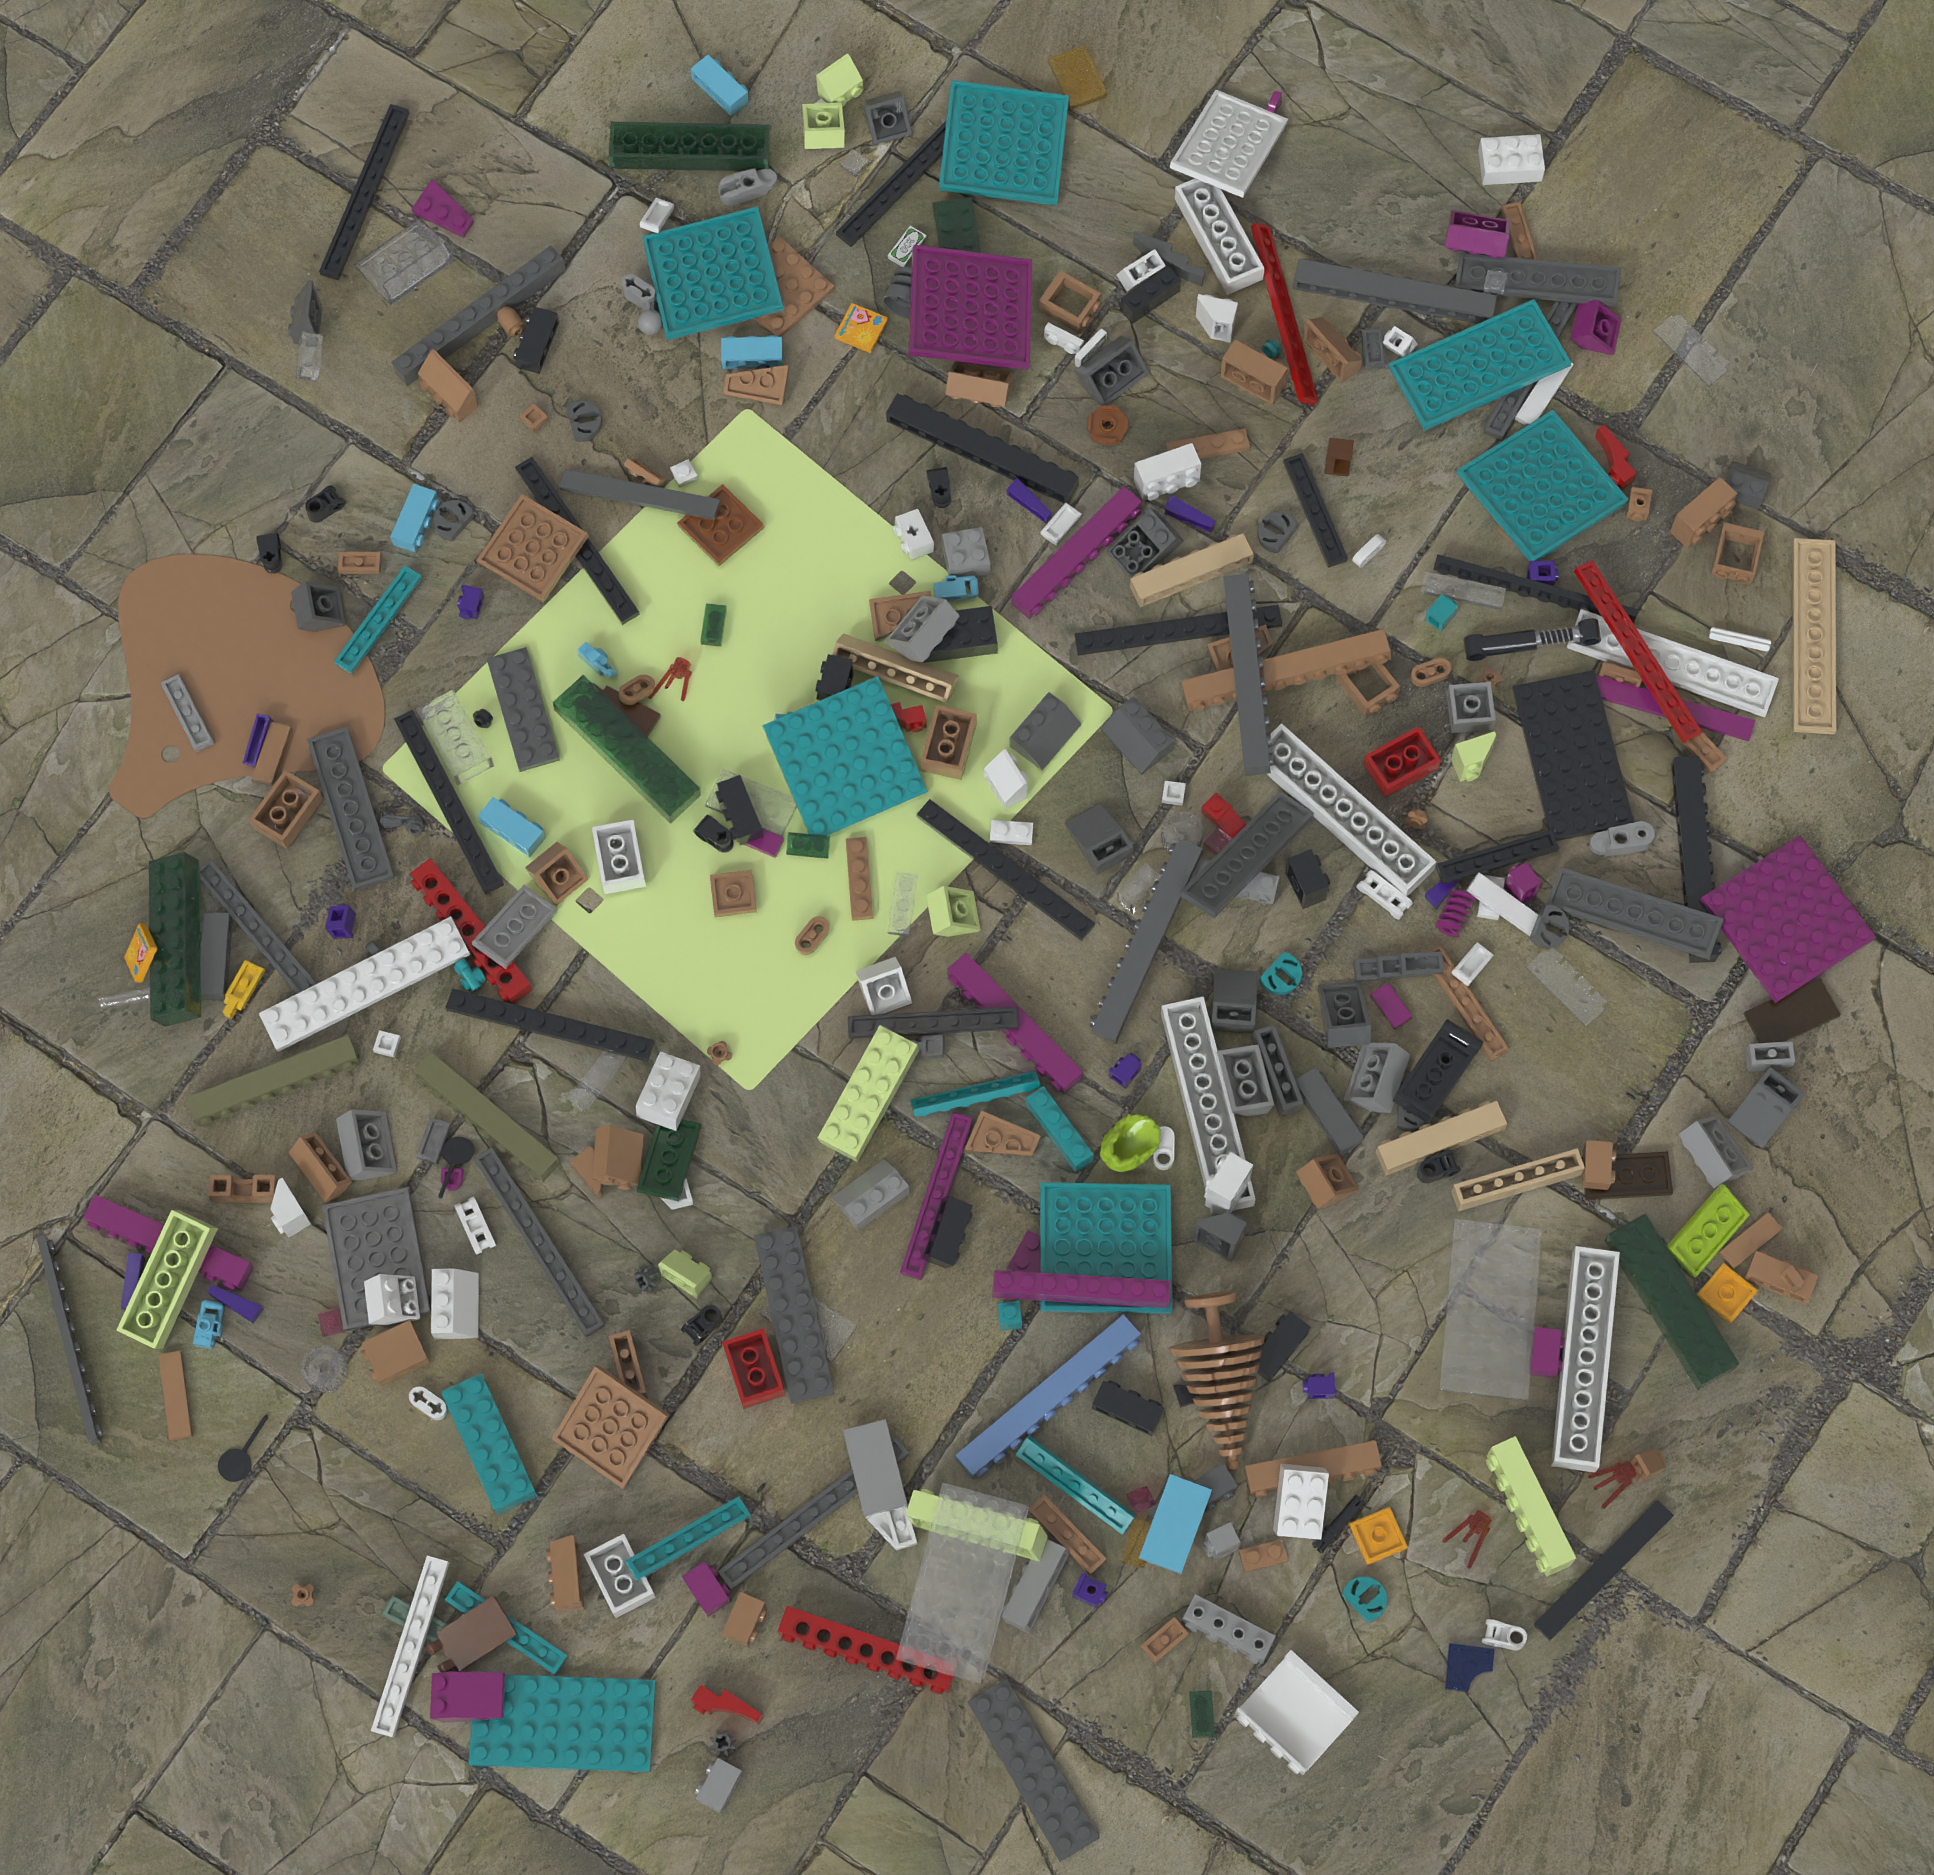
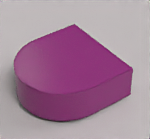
[1267,91,1282,113]
[441,1168,464,1191]

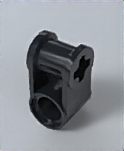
[926,467,951,508]
[305,485,346,523]
[256,532,282,574]
[693,814,734,853]
[1417,1150,1461,1184]
[681,1305,723,1346]

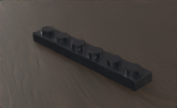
[1283,453,1348,568]
[1435,829,1559,885]

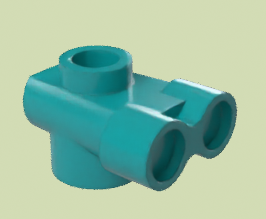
[453,958,486,993]

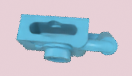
[934,575,979,602]
[577,642,618,677]
[193,1299,224,1349]

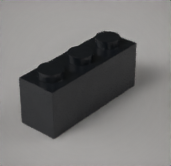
[1120,266,1181,324]
[513,307,559,374]
[715,775,764,846]
[922,1196,973,1268]
[1250,1311,1311,1383]
[1092,1380,1164,1436]

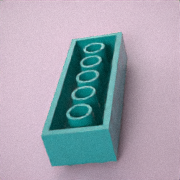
[441,1373,537,1515]

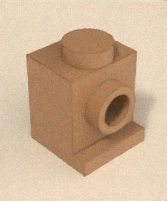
[1626,487,1652,521]

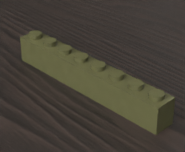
[186,1035,360,1126]
[413,1051,560,1182]

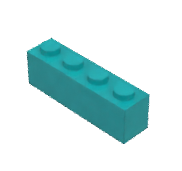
[1026,1086,1093,1173]

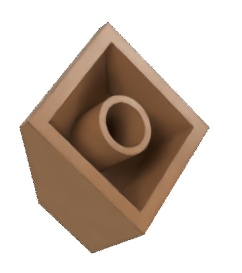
[525,842,588,905]
[1296,1153,1359,1209]

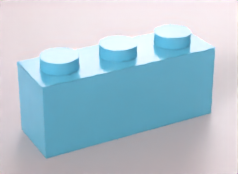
[691,55,749,116]
[721,335,783,369]
[390,484,440,552]
[478,797,545,857]

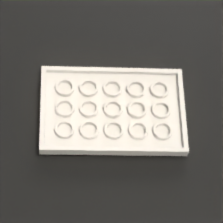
[1170,90,1288,198]

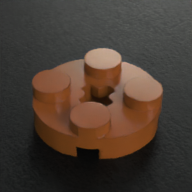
[1087,405,1128,446]

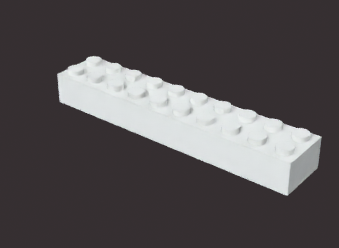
[1267,723,1436,897]
[1161,997,1255,1215]
[1551,1246,1620,1472]

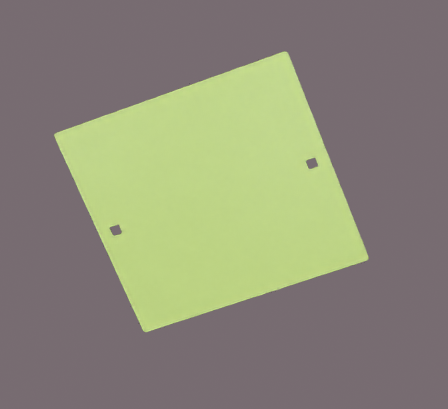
[383,409,1113,1090]

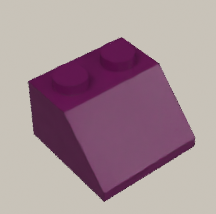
[1571,300,1621,355]

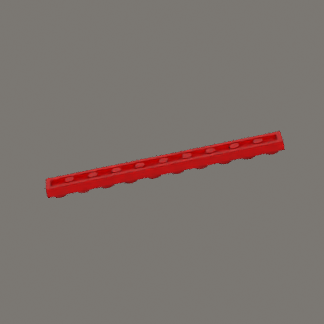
[1250,223,1318,405]
[1573,560,1703,744]

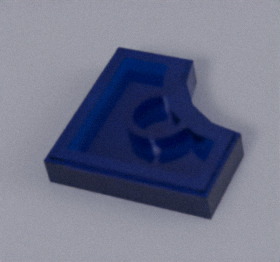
[1445,1643,1494,1692]

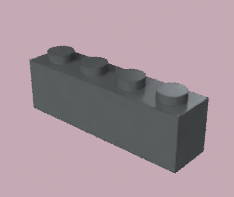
[195,913,233,1000]
[1251,1025,1304,1117]
[1295,1067,1364,1157]
[1147,1463,1238,1521]

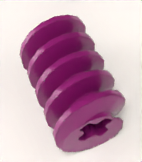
[1436,890,1476,937]

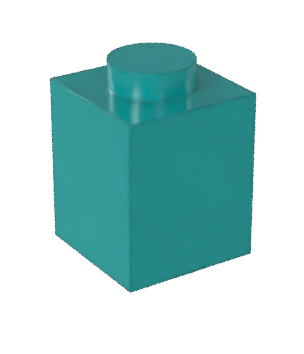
[1425,594,1458,632]
[998,1301,1022,1331]

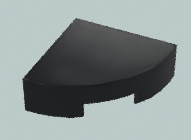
[1173,1384,1199,1408]

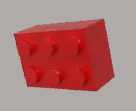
[1363,726,1441,798]
[722,1328,785,1409]

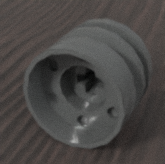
[882,267,911,319]

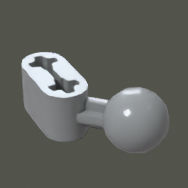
[621,274,663,335]

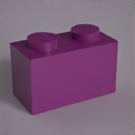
[1504,862,1541,904]
[1529,1327,1565,1378]
[682,1561,731,1617]

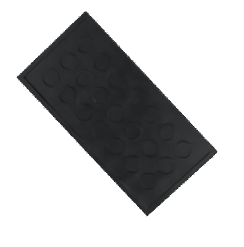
[1512,670,1634,841]

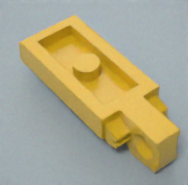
[223,960,265,1019]

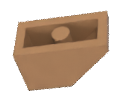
[570,1145,603,1199]
[1629,1448,1666,1484]

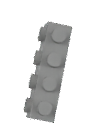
[1191,858,1279,904]
[1001,1539,1069,1633]
[1182,1594,1276,1664]

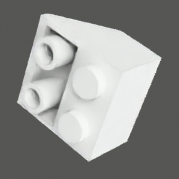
[1196,294,1238,343]
[984,749,1028,810]
[364,1274,420,1325]

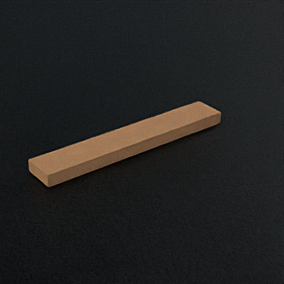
[1427,944,1510,1061]

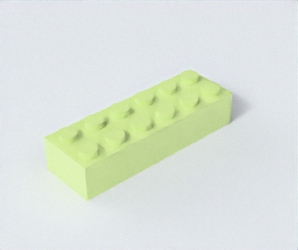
[818,1025,919,1162]
[116,1210,218,1349]
[1486,1436,1576,1577]
[905,1489,1048,1562]

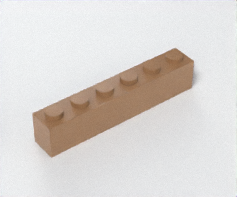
[1244,1440,1382,1498]

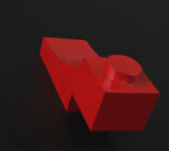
[1595,424,1637,491]
[890,702,927,733]
[1201,793,1246,841]
[691,1685,763,1725]

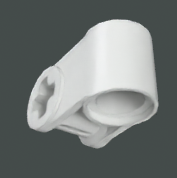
[1482,1619,1527,1650]

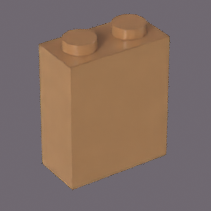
[592,1125,644,1190]
[361,1320,430,1386]

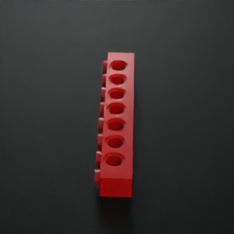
[410,858,533,1004]
[778,1606,957,1695]

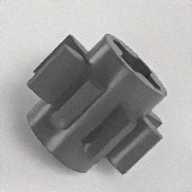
[634,1264,662,1292]
[709,1730,736,1758]

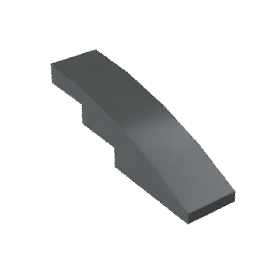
[1133,232,1205,286]
[1353,952,1444,981]

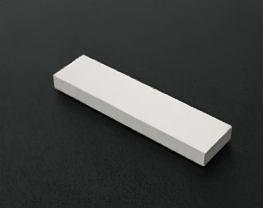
[1515,363,1573,426]
[1466,873,1546,936]

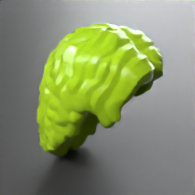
[1100,1114,1161,1172]

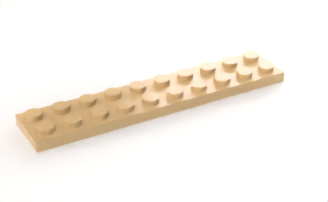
[1793,538,1836,734]

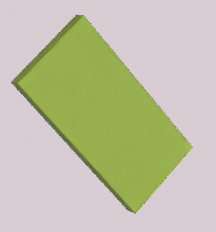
[1666,1184,1750,1278]

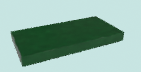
[637,1119,702,1202]

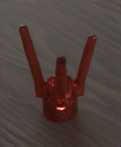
[648,657,692,701]
[1588,1461,1636,1509]
[1442,1510,1491,1569]

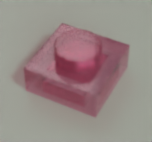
[1204,827,1232,855]
[318,1309,345,1337]
[1126,1486,1155,1514]

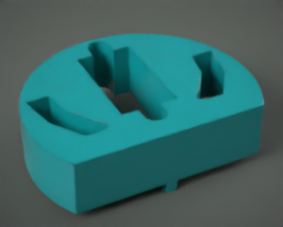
[1259,952,1302,996]
[1342,1577,1387,1623]

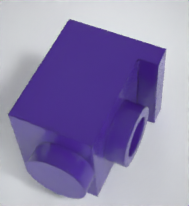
[1527,561,1559,586]
[457,584,485,620]
[325,904,356,939]
[1108,1053,1142,1089]
[1303,1372,1335,1399]
[1072,1573,1108,1608]

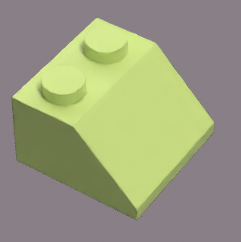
[816,53,863,107]
[802,103,845,149]
[1451,731,1496,782]
[926,886,981,937]
[658,1249,712,1299]

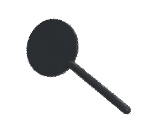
[438,1137,474,1199]
[218,1415,268,1482]

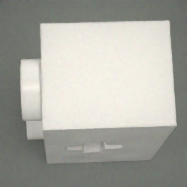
[1117,249,1166,292]
[893,509,934,560]

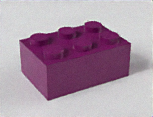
[1445,210,1511,258]

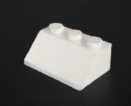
[431,1268,479,1340]

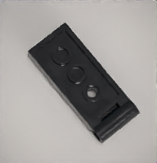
[1393,1019,1484,1124]

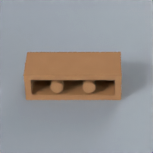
[288,1132,352,1202]
[1744,1251,1818,1305]
[608,1330,648,1399]

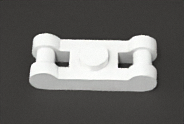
[1356,870,1413,920]
[454,1196,496,1255]

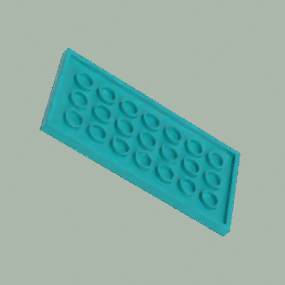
[1388,299,1571,431]
[468,1675,656,1772]

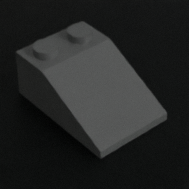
[288,280,322,345]
[1318,981,1371,1048]

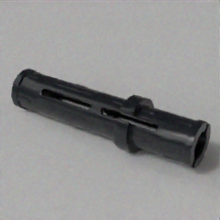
[1312,1495,1366,1554]

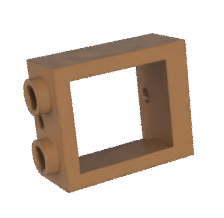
[1039,270,1102,333]
[1711,522,1764,584]
[1335,663,1400,716]

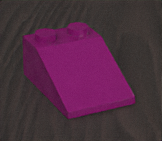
[430,1672,505,1722]

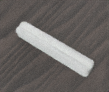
[1709,627,1771,651]

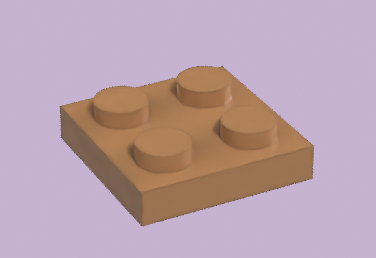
[710,870,757,917]

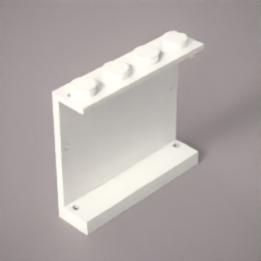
[1235,1650,1359,1775]

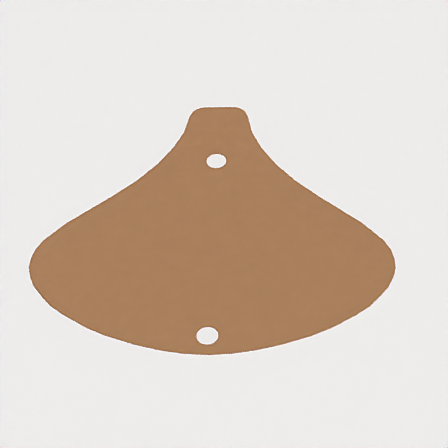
[109,554,385,818]

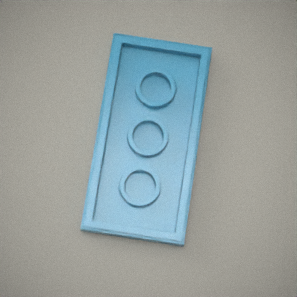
[1139,1474,1212,1574]

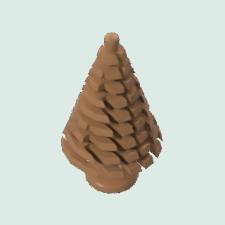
[1168,1292,1265,1471]

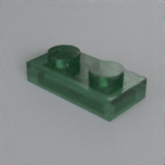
[700,603,727,647]
[786,832,830,859]
[1189,1690,1215,1738]

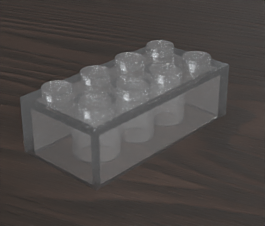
[416,690,494,785]

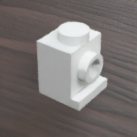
[1383,326,1418,357]

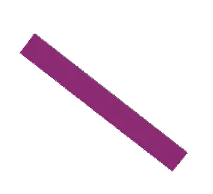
[1596,675,1755,741]
[900,1112,973,1280]

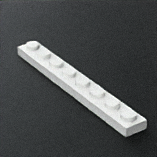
[371,1556,450,1738]

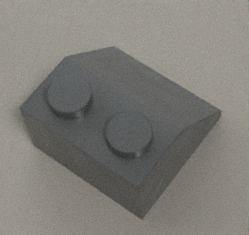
[861,91,912,145]
[1725,461,1771,510]
[291,581,346,632]

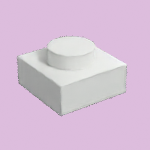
[670,459,698,488]
[1162,781,1186,806]
[373,1030,401,1058]

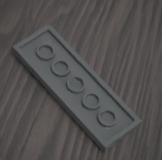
[486,647,560,772]

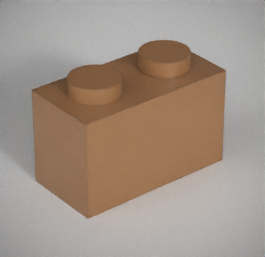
[1582,1140,1616,1190]
[722,1592,768,1647]

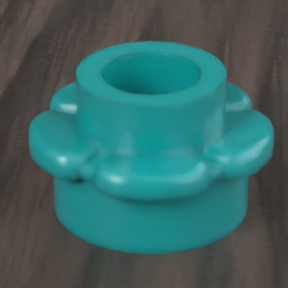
[1262,339,1281,359]

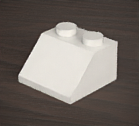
[855,957,912,1015]
[270,1178,311,1238]

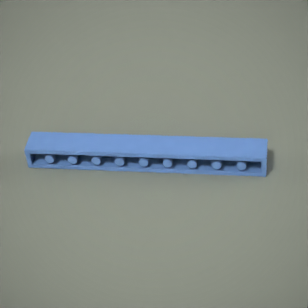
[955,1314,1141,1479]

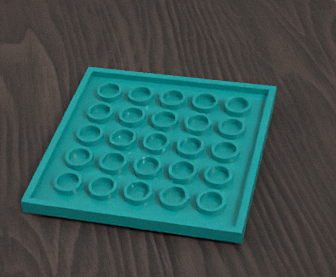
[938,80,1069,206]
[642,206,784,340]
[1456,410,1629,561]
[762,676,928,842]
[1040,1182,1172,1314]

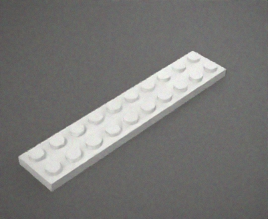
[1567,609,1779,717]
[259,917,470,1052]

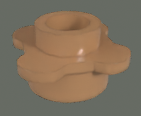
[1477,667,1502,691]
[1405,809,1428,830]
[707,1041,732,1066]
[291,1584,314,1607]

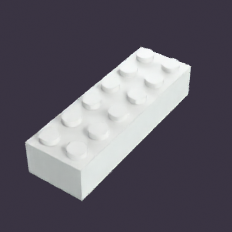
[1174,178,1264,295]

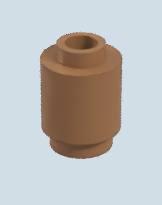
[497,306,525,336]

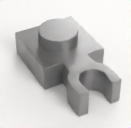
[910,1035,945,1059]

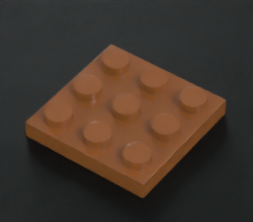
[677,484,764,566]

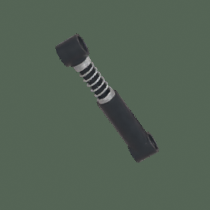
[1463,618,1601,661]

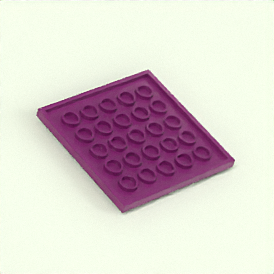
[908,245,1032,370]
[1700,835,1876,1003]

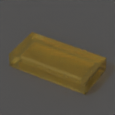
[1122,1519,1152,1568]

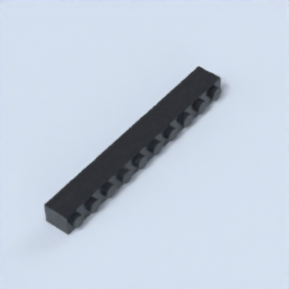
[886,393,1079,504]
[1671,756,1721,963]

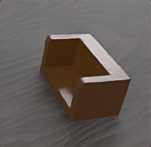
[1325,438,1354,476]

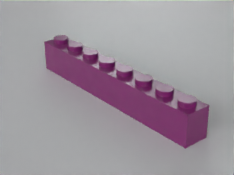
[1011,486,1142,620]
[947,953,1083,1094]
[83,1195,254,1291]
[992,1270,1171,1308]

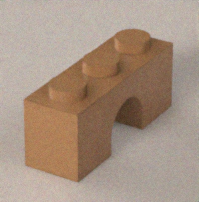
[208,1175,278,1203]

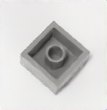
[942,527,990,577]
[1446,682,1496,733]

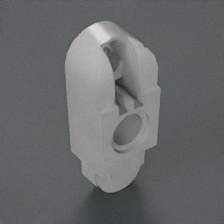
[718,168,777,206]
[1589,821,1655,857]

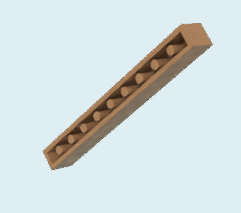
[1181,629,1391,711]

